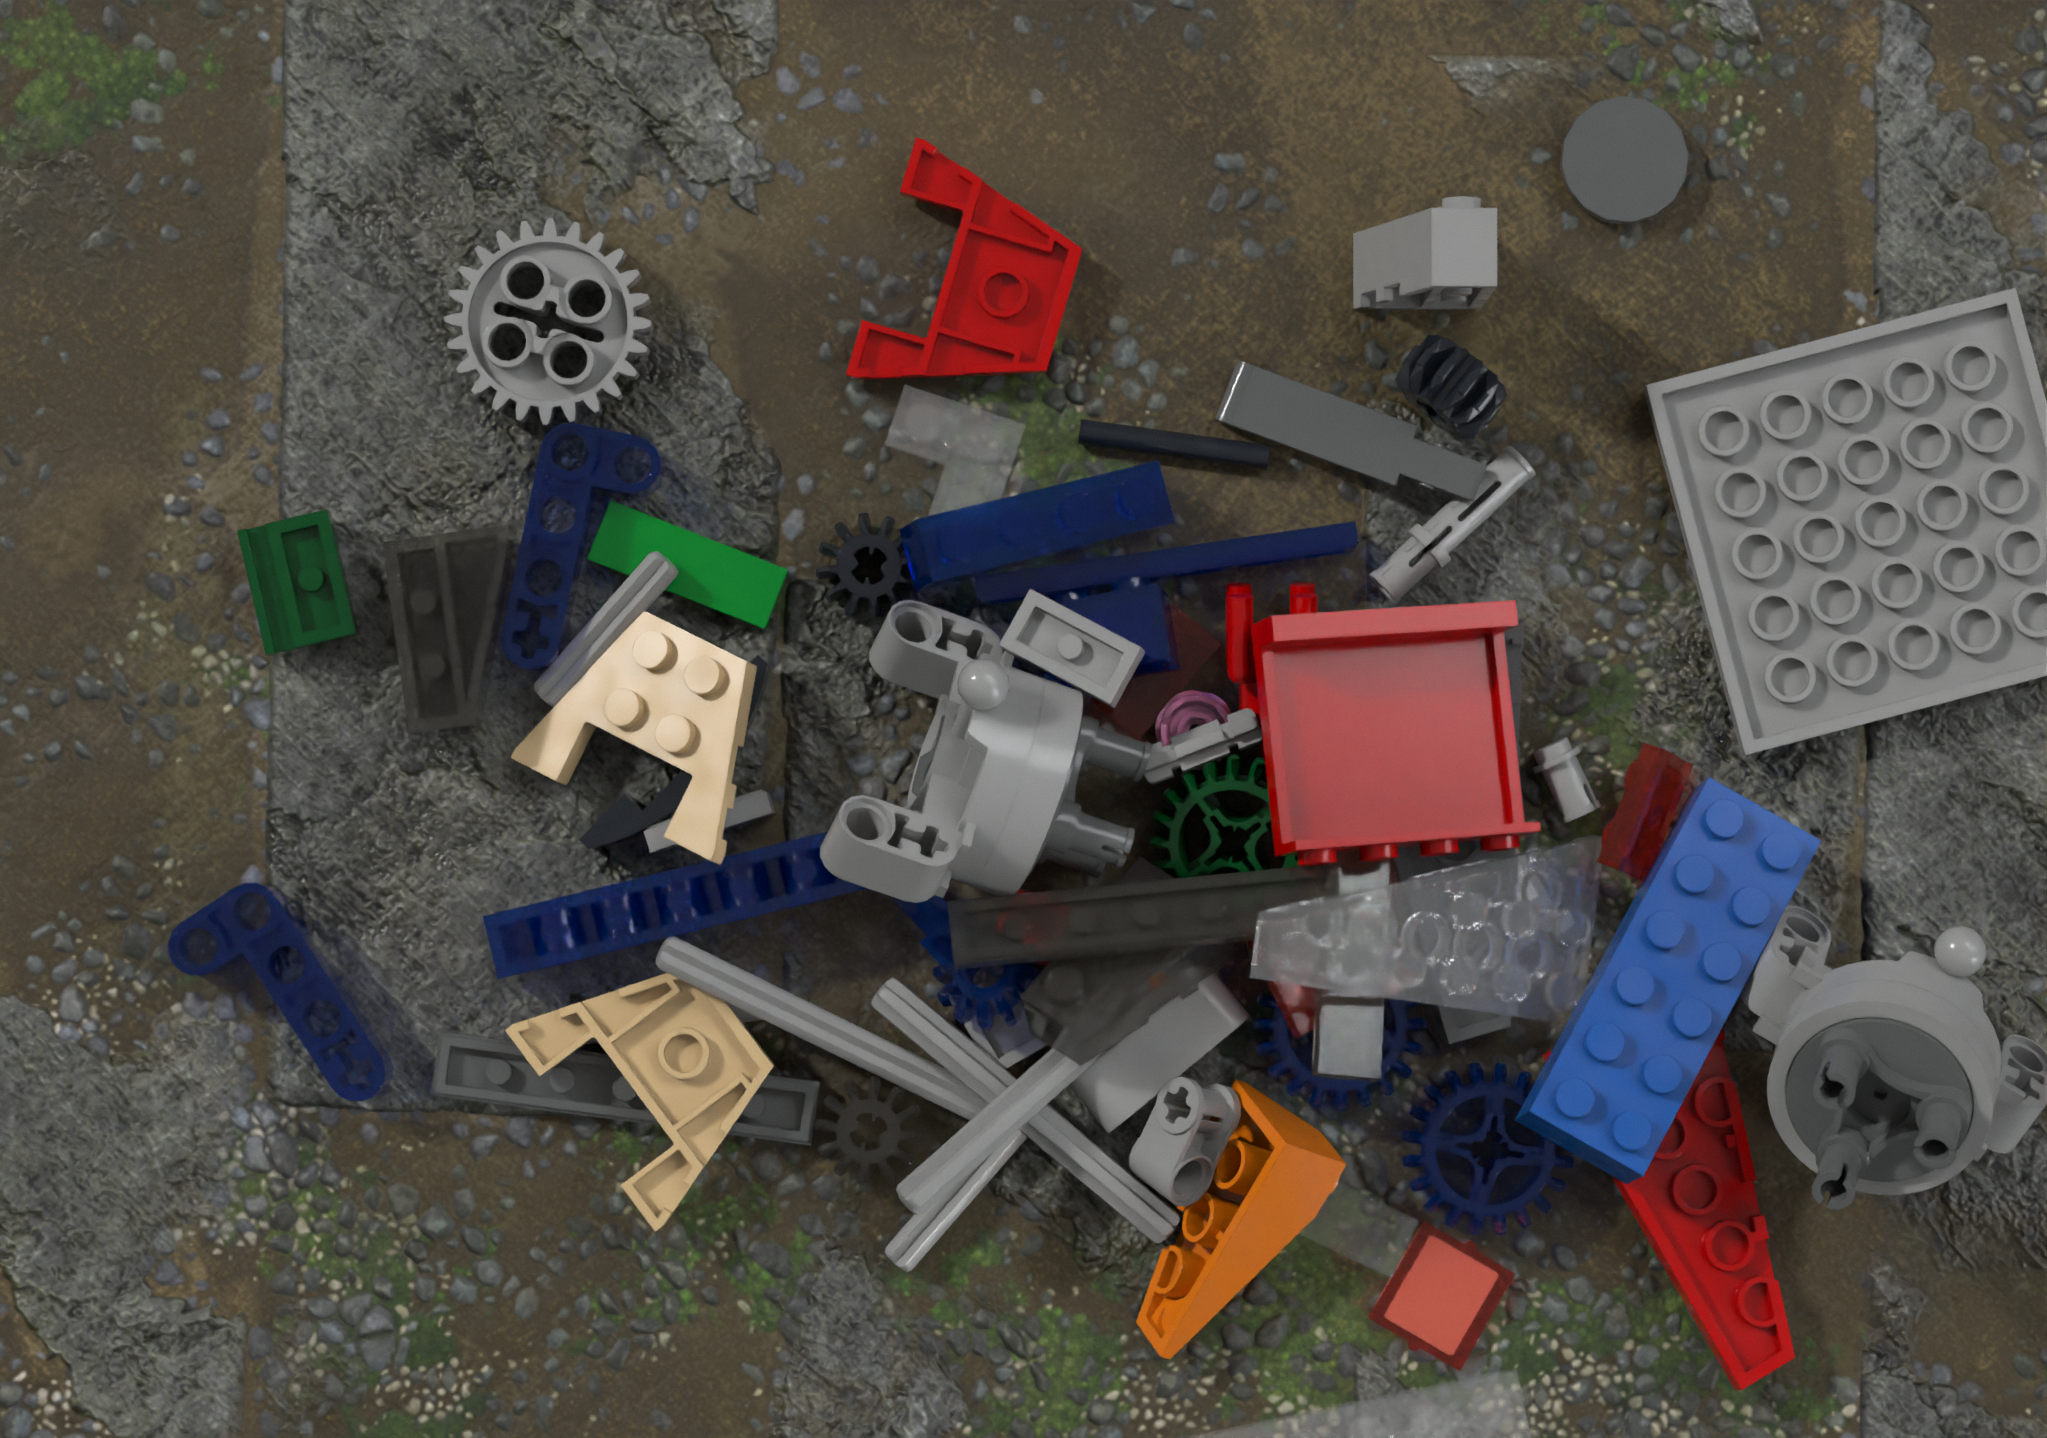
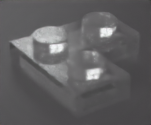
[885,385,1026,547]

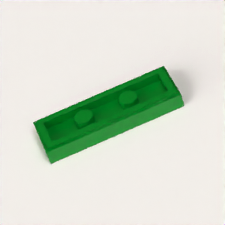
[587,500,789,630]

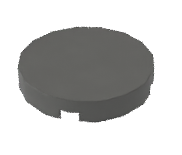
[1559,96,1688,225]

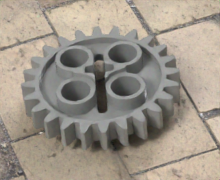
[444,218,653,427]

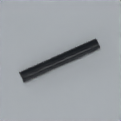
[1078,419,1270,470]

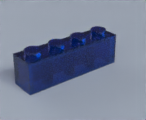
[899,460,1175,592]

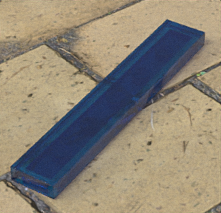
[974,521,1359,606]

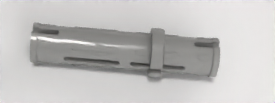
[1368,445,1536,604]

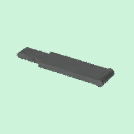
[1215,360,1487,502]

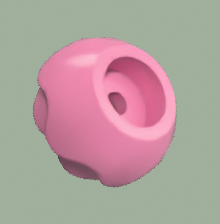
[1155,690,1231,770]

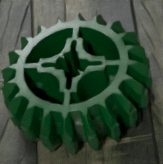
[1150,753,1320,927]

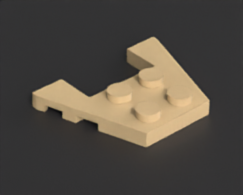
[511,610,757,865]
[505,973,775,1232]

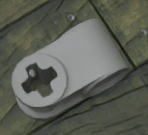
[1129,1077,1241,1207]

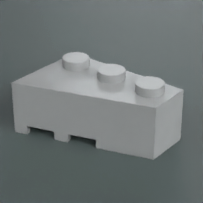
[1353,196,1497,309]

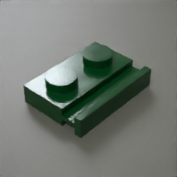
[237,509,359,656]

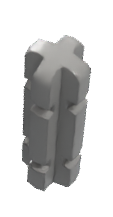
[1144,708,1263,784]

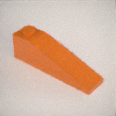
[1136,1079,1347,1359]

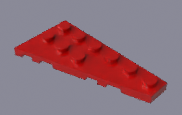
[1541,1027,1795,1390]

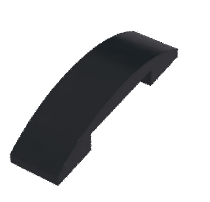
[579,655,770,849]

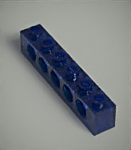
[483,832,868,979]

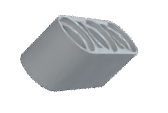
[1068,966,1250,1133]

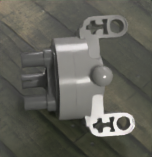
[820,600,1152,903]
[1740,905,2047,1210]

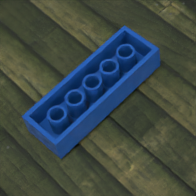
[1515,777,1821,1184]

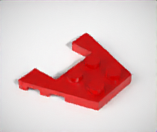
[846,137,1082,380]

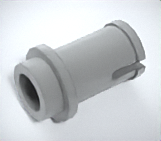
[1532,737,1601,823]

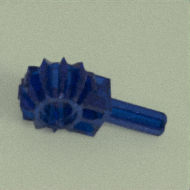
[890,895,1044,1032]

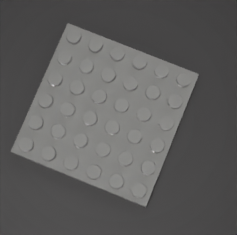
[1643,288,2047,756]

